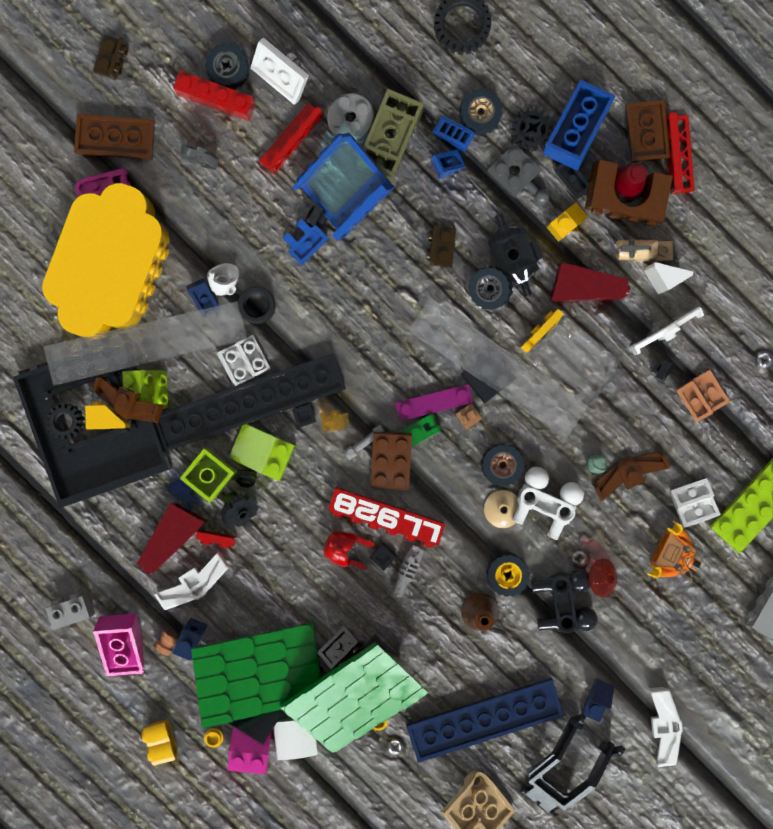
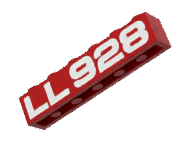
[328,487,445,548]

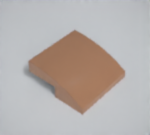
[676,369,730,423]

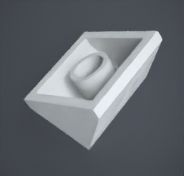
[644,262,693,294]

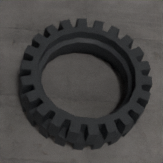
[434,0,492,55]

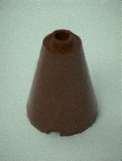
[461,592,499,631]

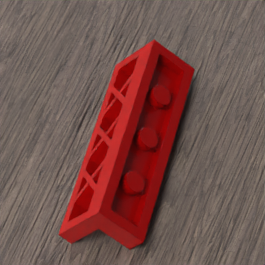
[259,103,323,175]
[667,112,695,194]

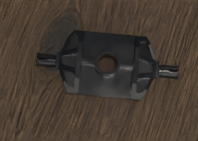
[488,214,539,297]

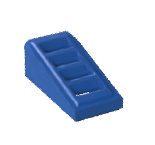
[432,116,476,153]

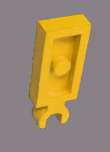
[521,309,564,353]

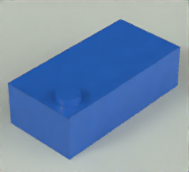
[543,79,615,171]

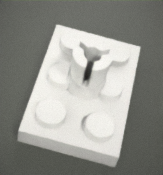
[250,38,309,105]

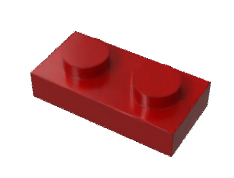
[195,529,237,548]

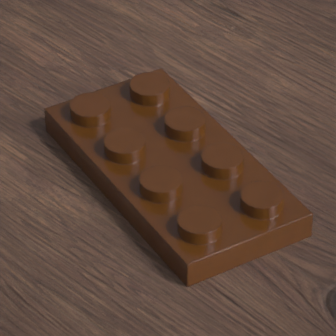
[74,114,156,160]

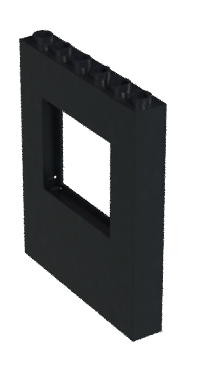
[13,337,173,508]

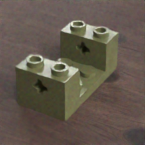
[357,89,424,183]

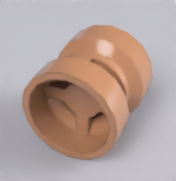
[153,629,179,656]

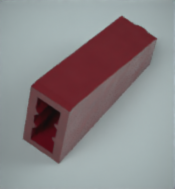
[549,262,630,303]
[136,502,207,573]

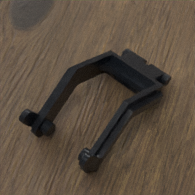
[520,714,625,816]

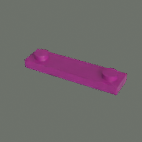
[395,384,473,422]

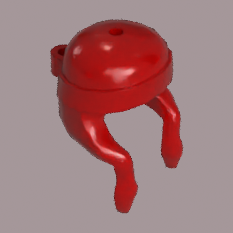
[323,531,375,570]

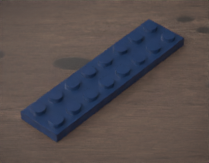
[406,678,564,763]

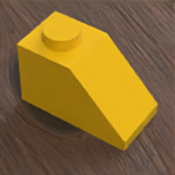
[546,203,588,242]
[85,401,130,429]

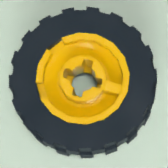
[486,553,530,597]

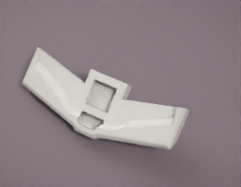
[630,307,704,355]
[154,551,229,610]
[649,687,683,767]

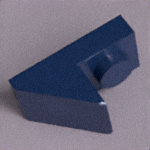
[186,278,221,318]
[581,678,614,722]

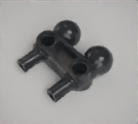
[531,569,598,633]

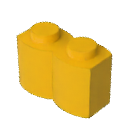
[141,719,179,766]

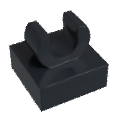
[304,205,328,226]
[650,360,673,384]

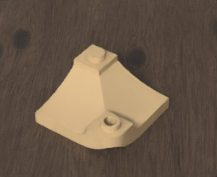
[441,770,515,829]

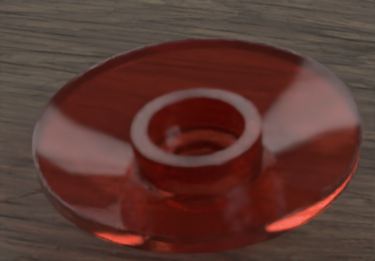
[589,559,617,597]

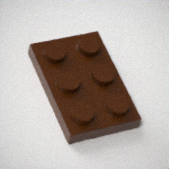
[625,100,671,163]
[371,431,412,490]

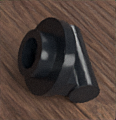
[236,469,257,488]

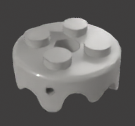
[327,93,376,144]

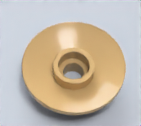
[484,490,519,528]

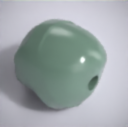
[587,454,607,474]

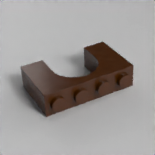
[585,160,672,227]

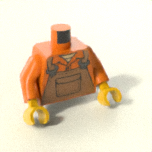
[647,521,701,578]

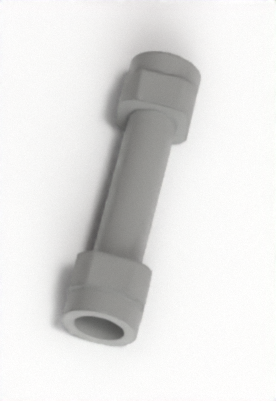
[343,424,385,461]

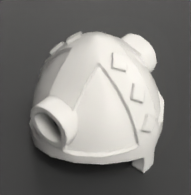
[207,263,239,296]

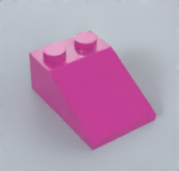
[93,613,145,676]
[227,727,272,774]

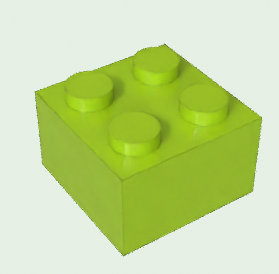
[180,447,237,503]

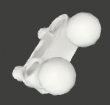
[512,467,584,540]

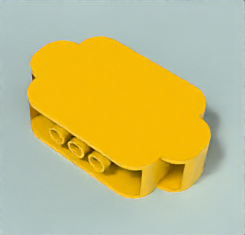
[42,183,170,339]

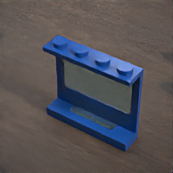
[292,132,395,241]

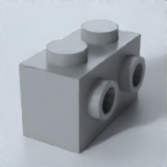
[45,592,95,630]

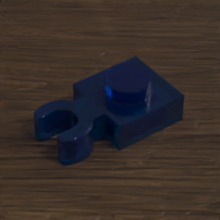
[167,477,200,511]

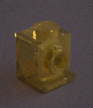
[320,410,349,432]

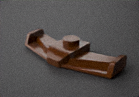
[93,376,164,423]
[592,451,670,502]

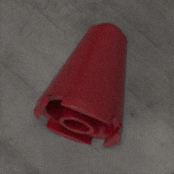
[614,164,647,203]

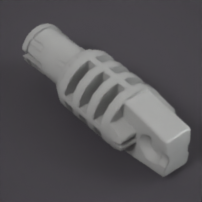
[392,545,424,597]

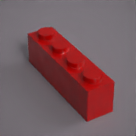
[173,70,256,121]

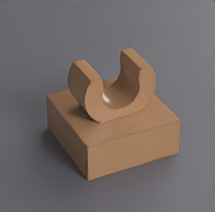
[455,403,482,430]

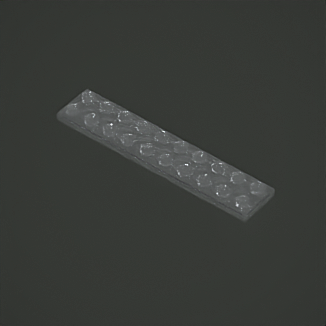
[408,298,587,438]
[43,301,247,386]

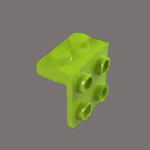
[122,370,168,409]

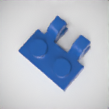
[282,219,329,266]

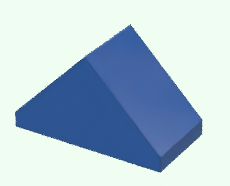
[431,150,466,180]

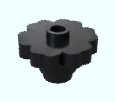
[220,492,259,528]

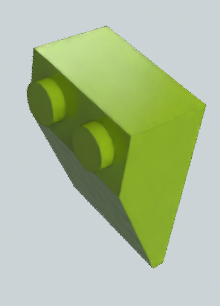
[229,424,296,481]

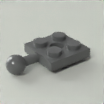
[487,143,549,205]

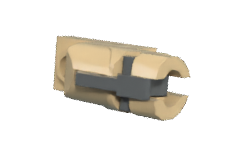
[616,240,673,262]

